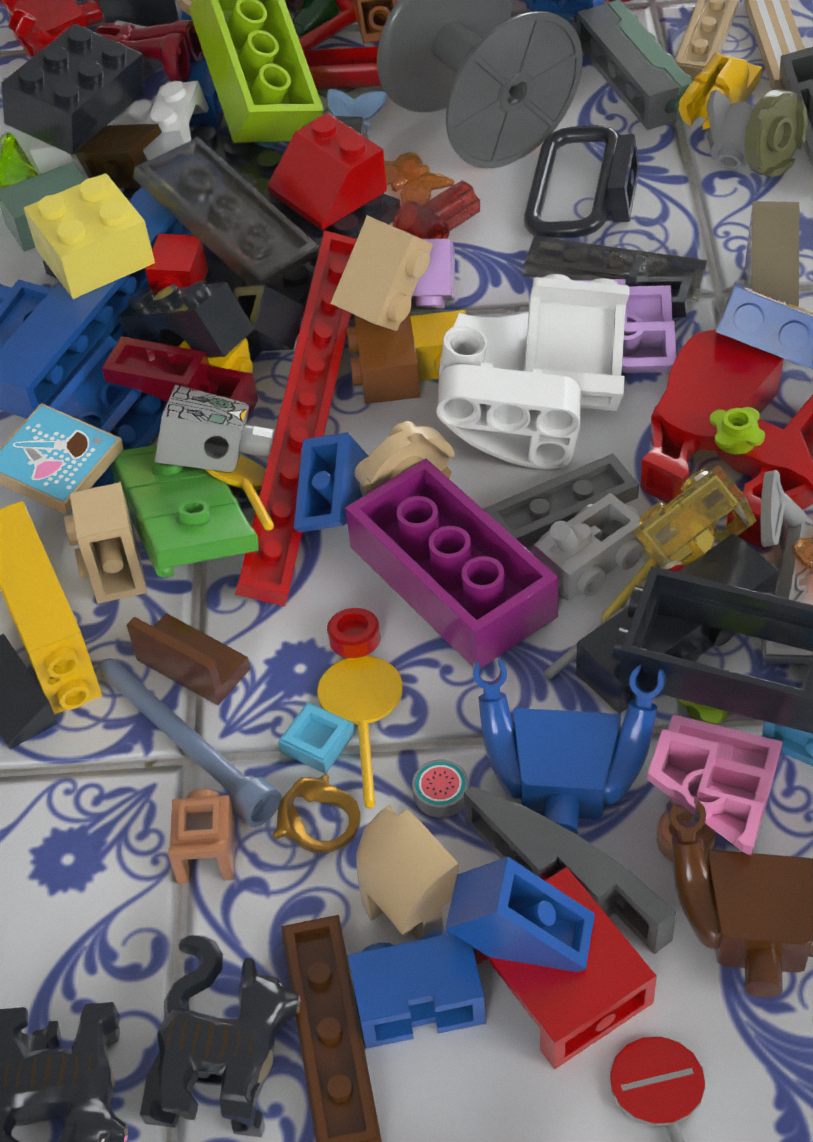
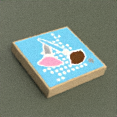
[0,403,123,515]

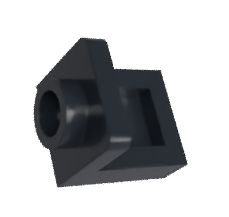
[623,256,694,319]

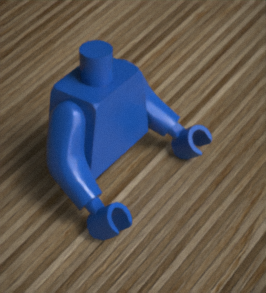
[473,657,666,835]

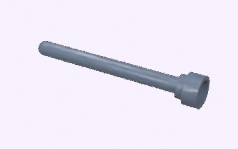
[99,658,282,827]

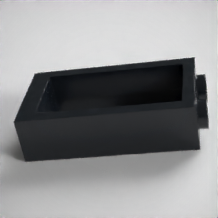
[612,566,813,734]

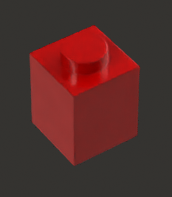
[145,234,208,291]

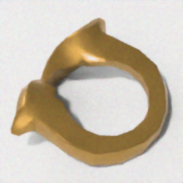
[273,774,361,854]

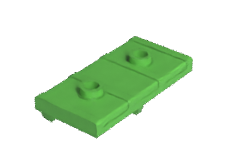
[111,445,259,578]

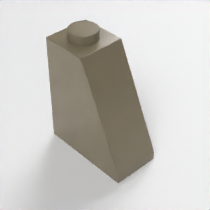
[744,201,800,307]

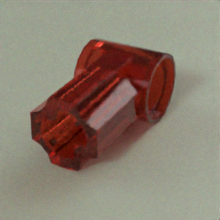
[393,180,480,239]

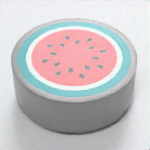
[412,759,469,818]

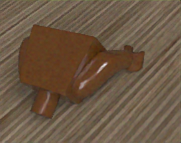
[666,796,813,998]

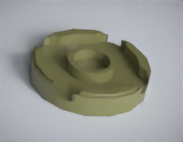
[744,89,808,178]

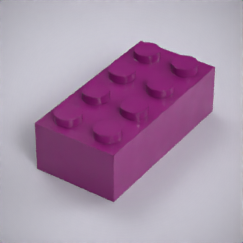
[345,458,558,669]

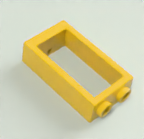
[0,500,102,715]

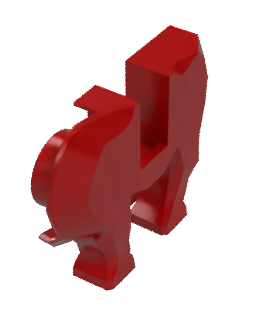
[640,329,813,549]

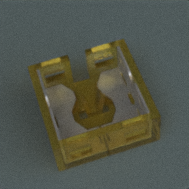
[633,465,756,567]

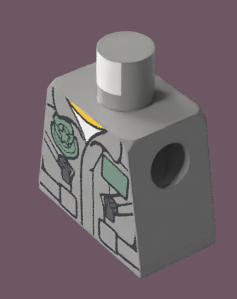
[155,385,274,472]

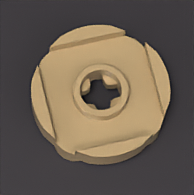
[354,421,455,496]

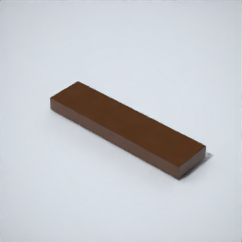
[281,915,382,1142]

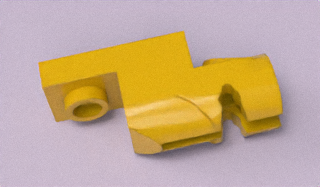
[679,52,762,130]

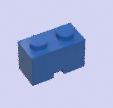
[348,930,486,1049]

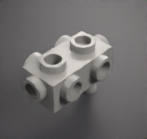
[534,493,646,601]

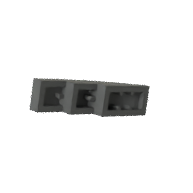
[464,786,676,954]

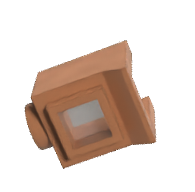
[168,789,235,884]

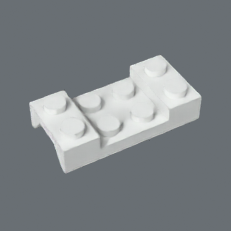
[29,81,209,174]

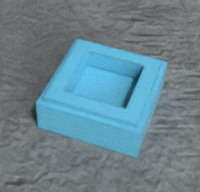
[278,702,355,774]

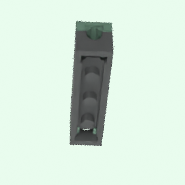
[577,0,693,130]

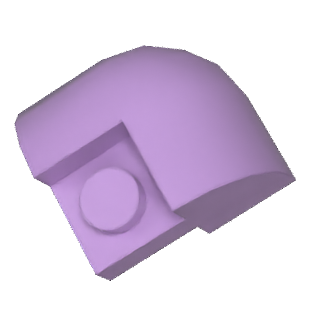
[579,279,676,373]

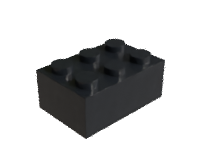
[1,24,143,155]

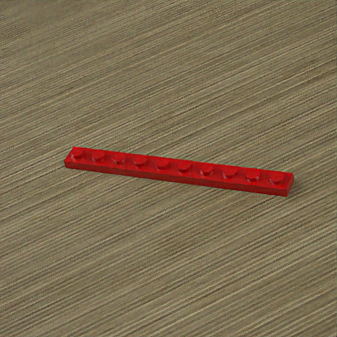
[235,230,357,607]

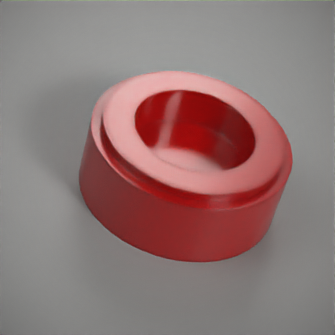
[327,608,381,658]

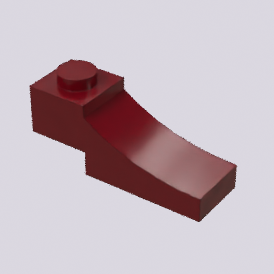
[102,336,258,423]

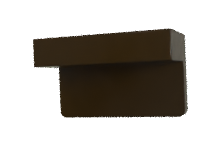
[75,124,162,189]

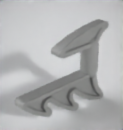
[760,470,813,602]

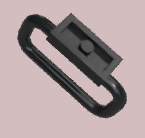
[524,125,640,239]

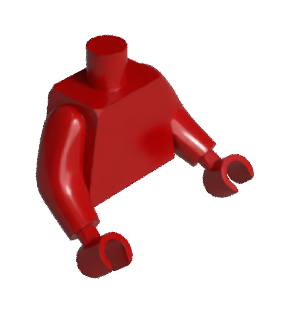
[0,0,103,59]

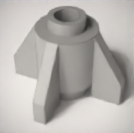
[707,89,758,169]

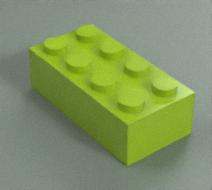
[189,0,324,143]

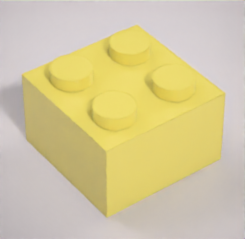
[24,173,155,299]

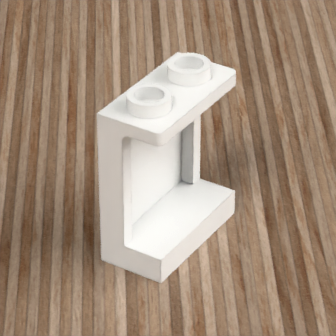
[524,274,630,411]

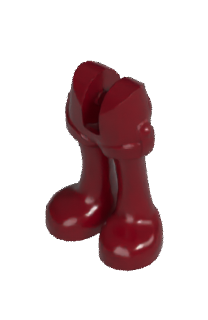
[94,20,204,83]

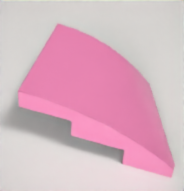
[647,714,783,856]

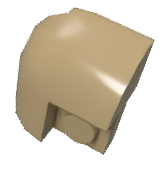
[356,804,459,940]

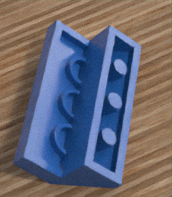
[47,335,168,512]

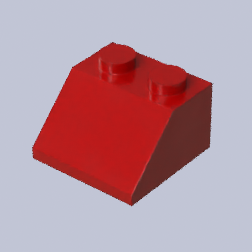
[267,113,387,230]

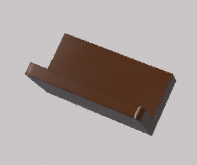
[126,613,250,705]

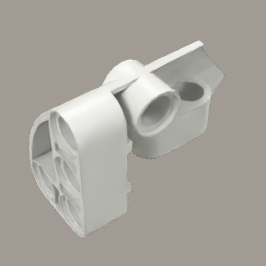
[436,312,581,470]

